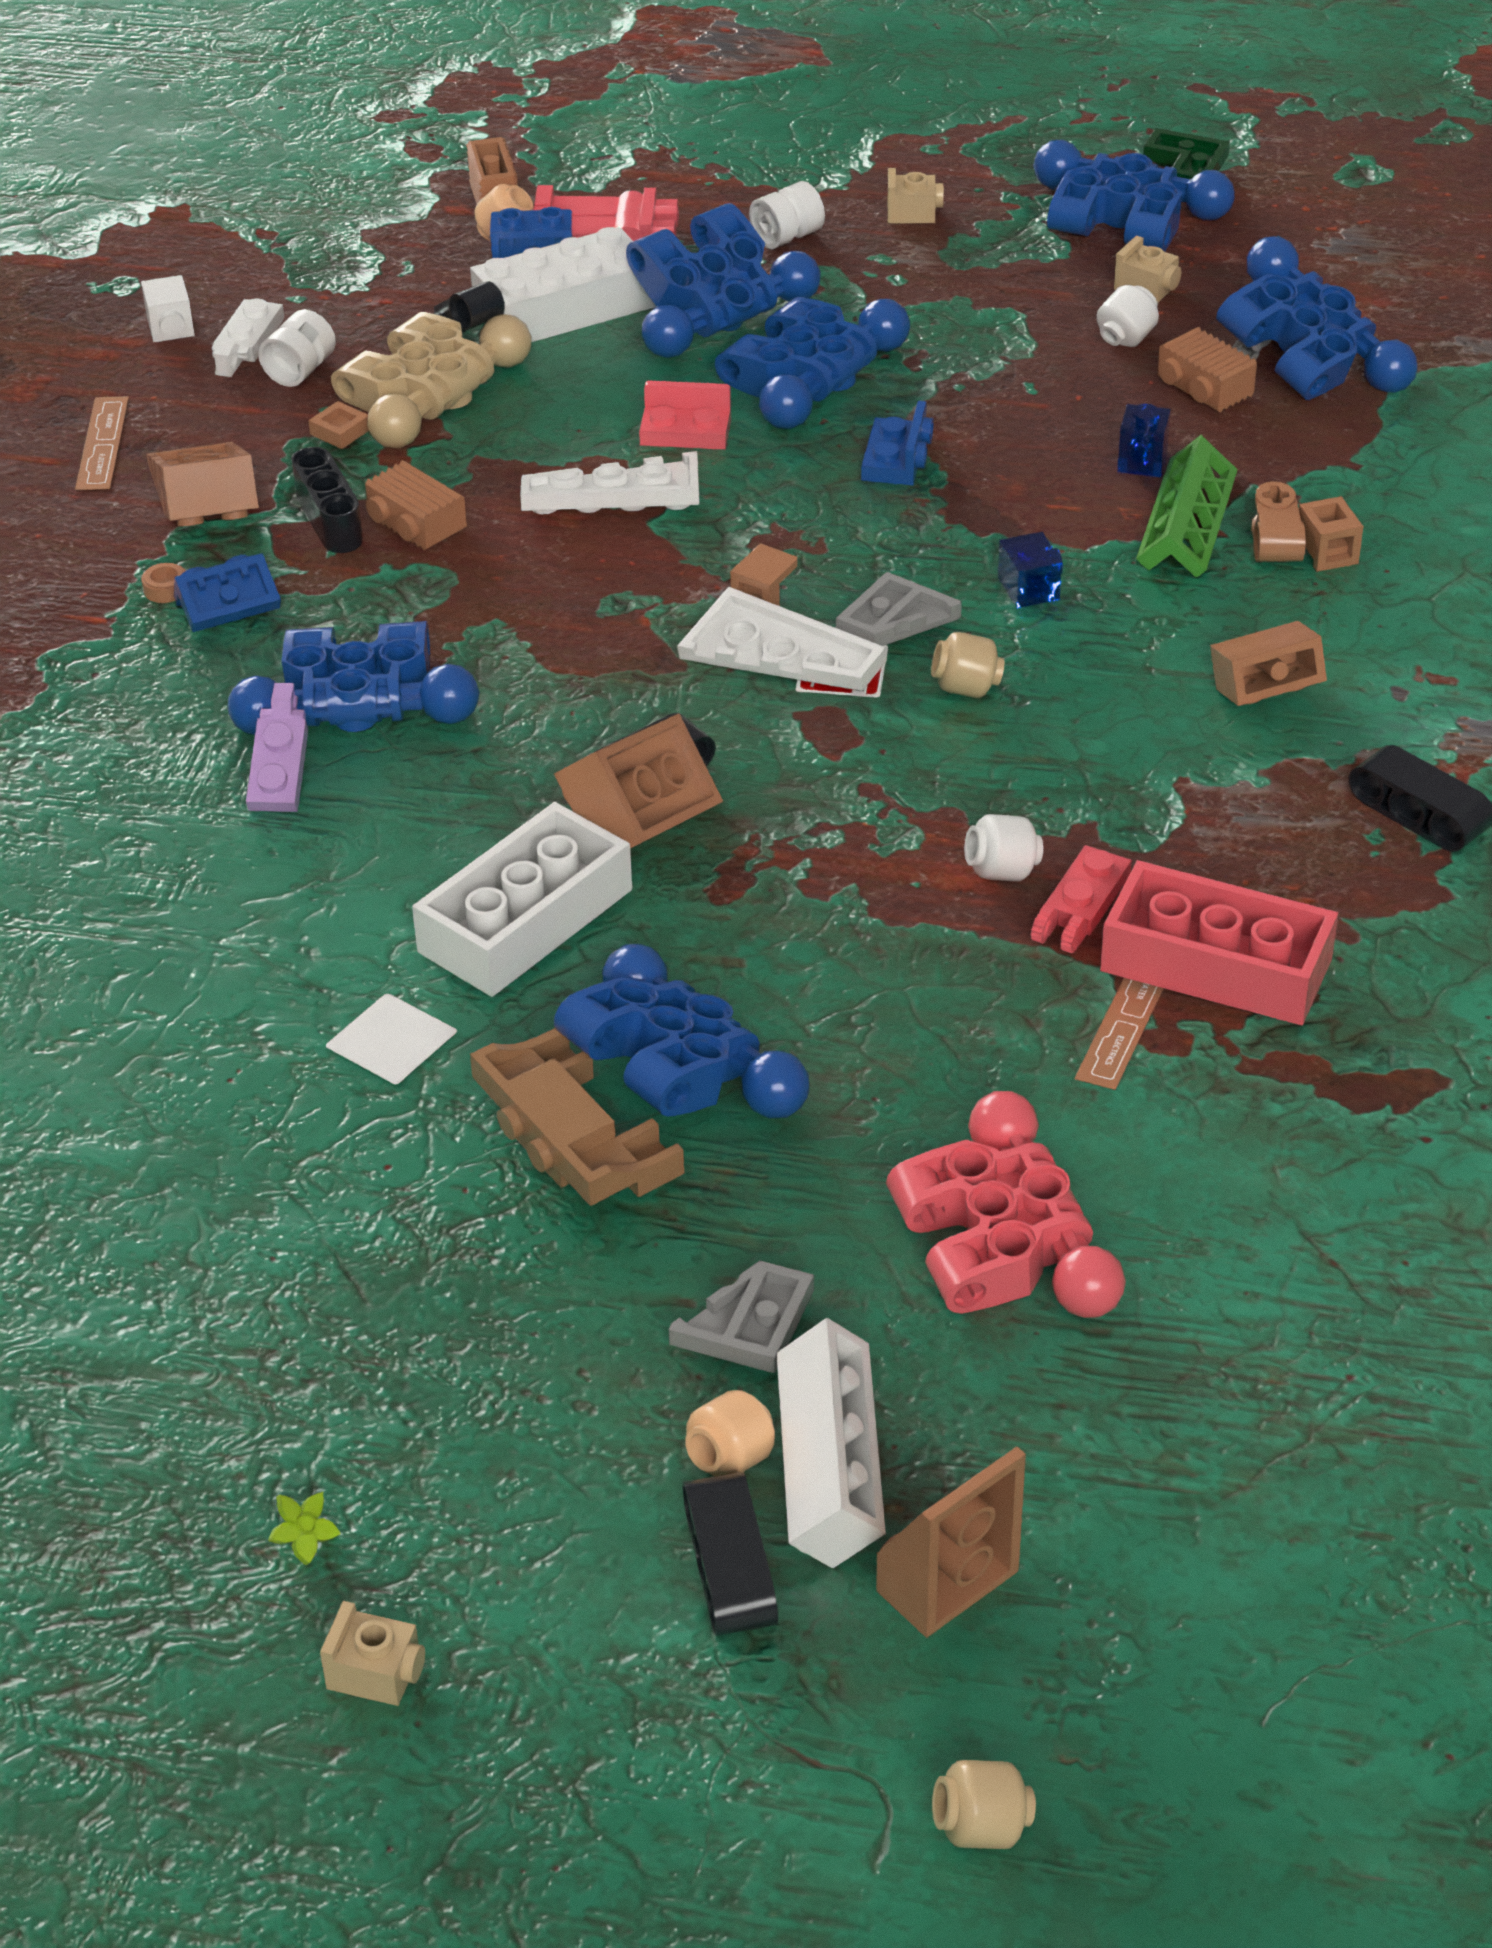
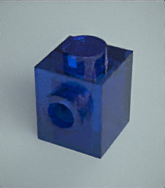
[1117,404,1171,477]
[998,532,1063,608]

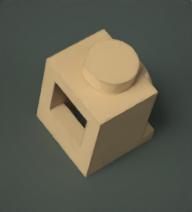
[887,168,944,223]
[1114,236,1182,303]
[320,1601,425,1706]

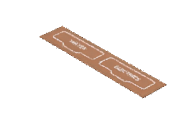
[75,396,129,490]
[1074,978,1164,1090]

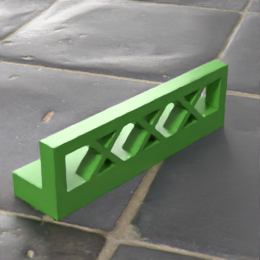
[1136,435,1238,578]

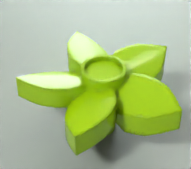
[268,1492,341,1565]

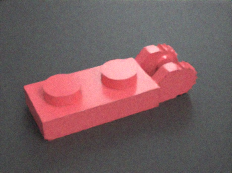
[1030,845,1132,953]

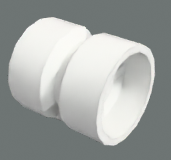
[749,181,825,249]
[258,309,336,387]

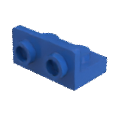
[490,207,572,258]
[861,401,934,485]
[174,553,281,632]

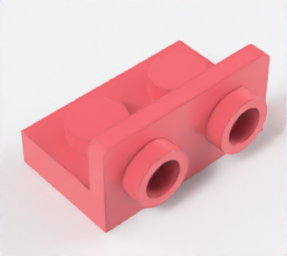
[639,381,731,450]

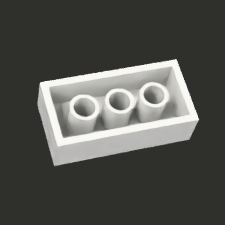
[470,226,656,342]
[412,802,632,997]

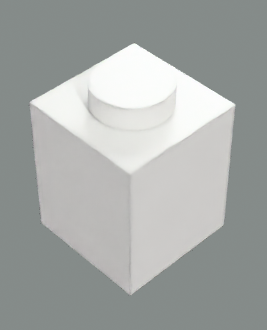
[141,275,194,342]

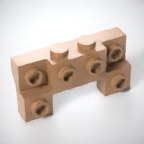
[470,1028,684,1206]

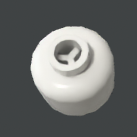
[1097,285,1159,347]
[964,814,1043,881]

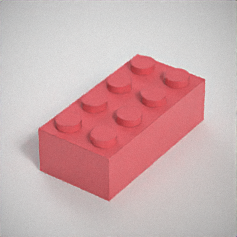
[1100,860,1339,1026]

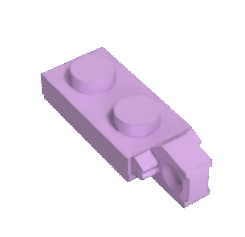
[246,683,308,812]

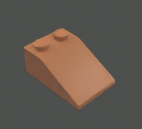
[146,442,259,526]
[554,714,723,848]
[876,1447,1026,1638]

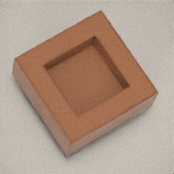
[308,401,369,449]

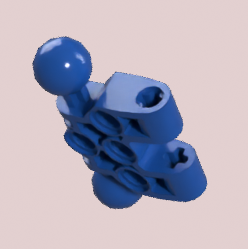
[1033,140,1235,252]
[626,203,821,358]
[1216,236,1418,400]
[715,297,910,429]
[227,621,480,735]
[554,944,810,1119]

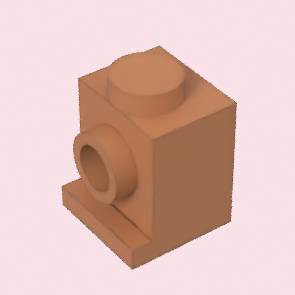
[1299,496,1364,572]

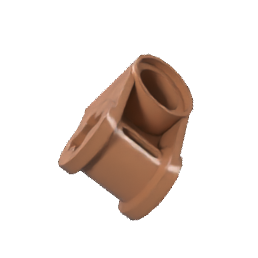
[1251,481,1305,562]

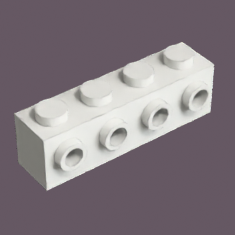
[777,1318,886,1568]

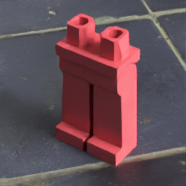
[533,185,679,241]

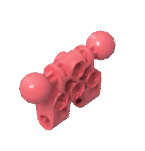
[886,1091,1126,1318]

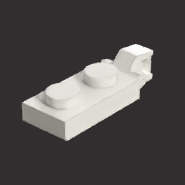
[212,299,284,377]

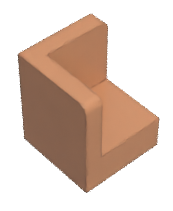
[730,543,797,606]

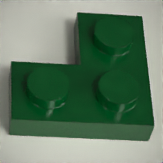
[1143,128,1230,179]

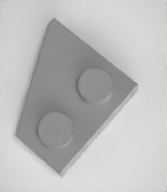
[836,572,962,646]
[669,1261,814,1373]

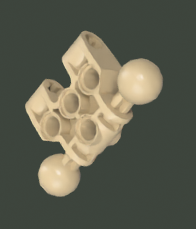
[331,312,532,449]

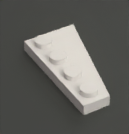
[520,451,699,514]
[677,587,887,691]

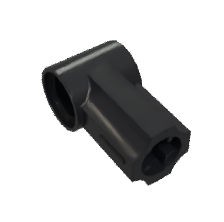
[434,281,505,334]

